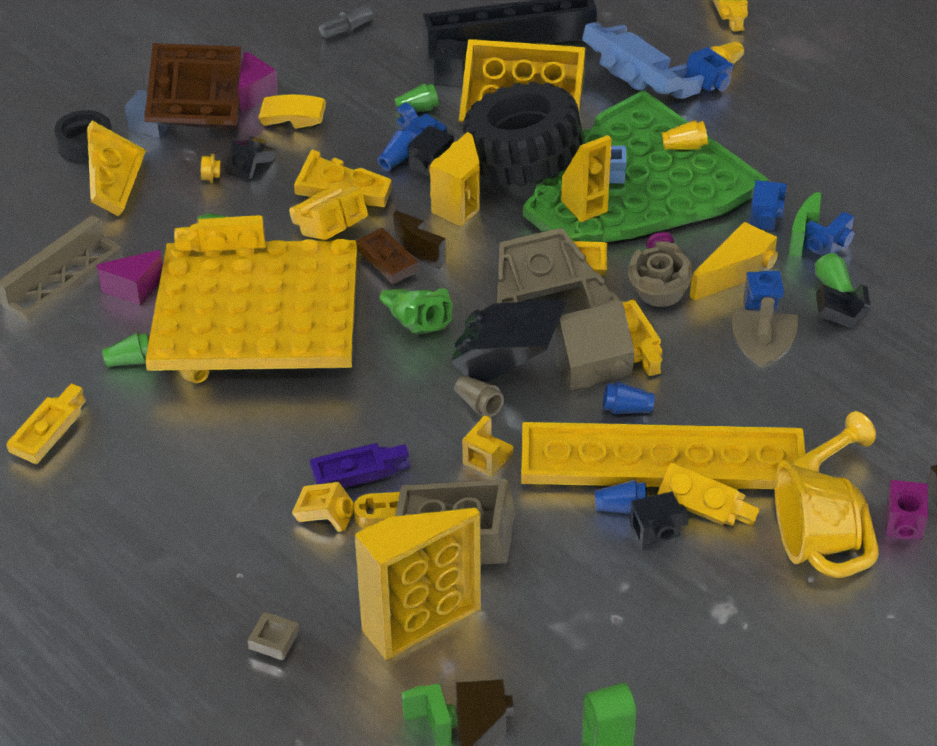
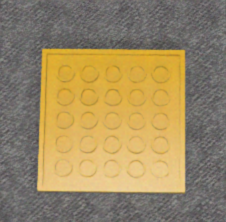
[145,239,358,371]

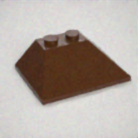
[144,43,241,130]

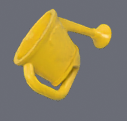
[775,411,879,578]

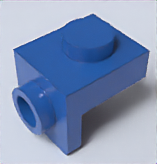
[803,211,854,256]
[743,271,784,310]

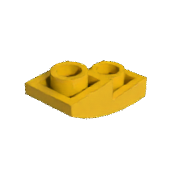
[258,94,326,129]

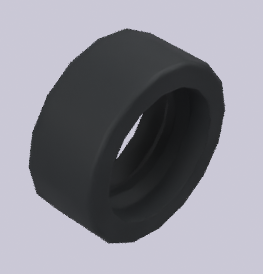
[54,110,112,163]

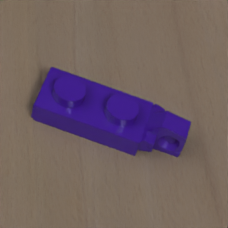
[309,443,411,488]

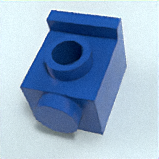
[685,47,734,91]
[749,180,787,231]

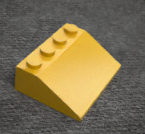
[459,39,586,123]
[355,508,481,661]

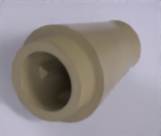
[454,375,504,417]

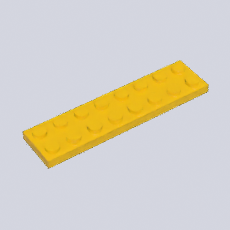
[521,422,806,490]

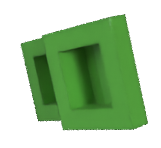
[789,192,821,256]

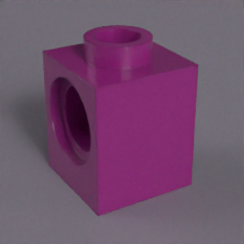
[885,480,928,540]

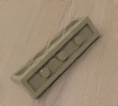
[0,215,123,323]

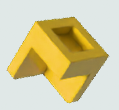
[462,415,514,478]

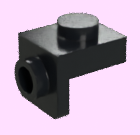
[225,137,277,180]
[816,284,871,329]

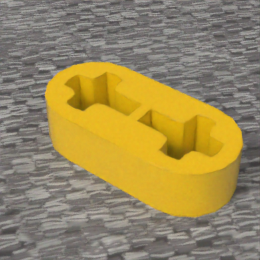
[354,492,400,528]

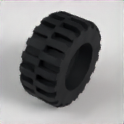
[463,82,584,186]

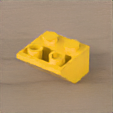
[429,132,480,227]

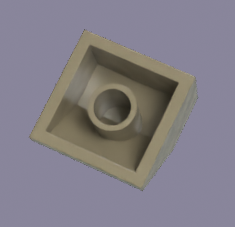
[555,300,634,391]

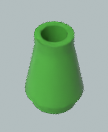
[394,83,440,115]
[815,253,855,295]
[102,332,150,368]

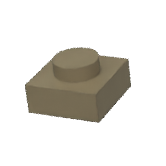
[247,611,299,660]

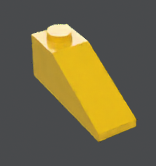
[561,135,612,222]
[689,222,778,300]

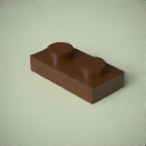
[356,228,419,284]

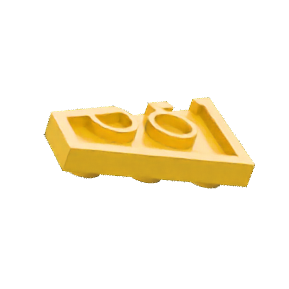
[87,120,146,217]

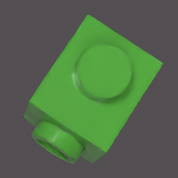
[401,683,457,746]

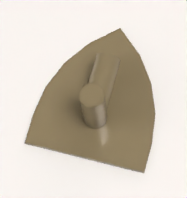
[731,297,798,368]

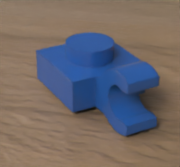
[396,103,447,136]

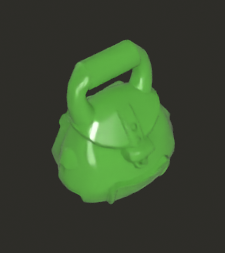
[379,288,453,334]

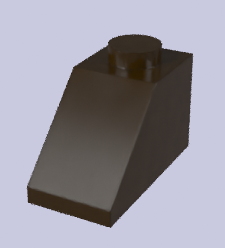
[456,679,514,746]

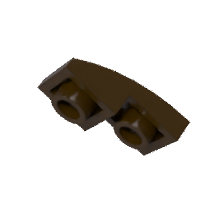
[393,210,446,269]

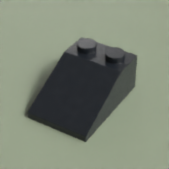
[450,300,566,383]

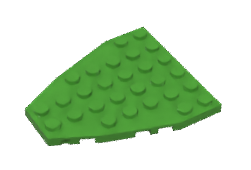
[523,90,769,242]

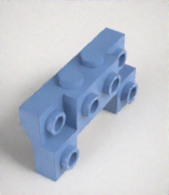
[582,22,705,99]

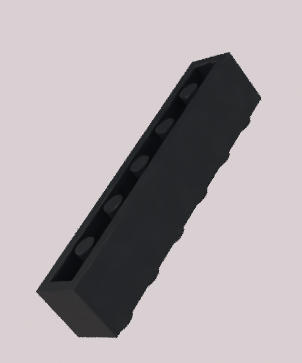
[423,0,597,59]

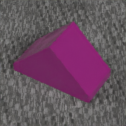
[238,52,278,112]
[96,250,163,306]

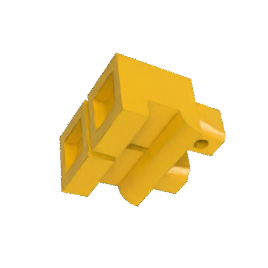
[289,185,368,240]

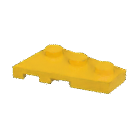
[294,149,392,207]

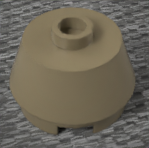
[628,242,693,307]

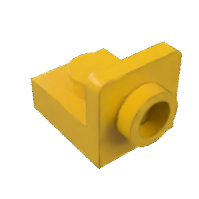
[292,482,354,532]

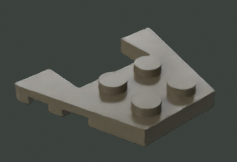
[497,228,620,308]

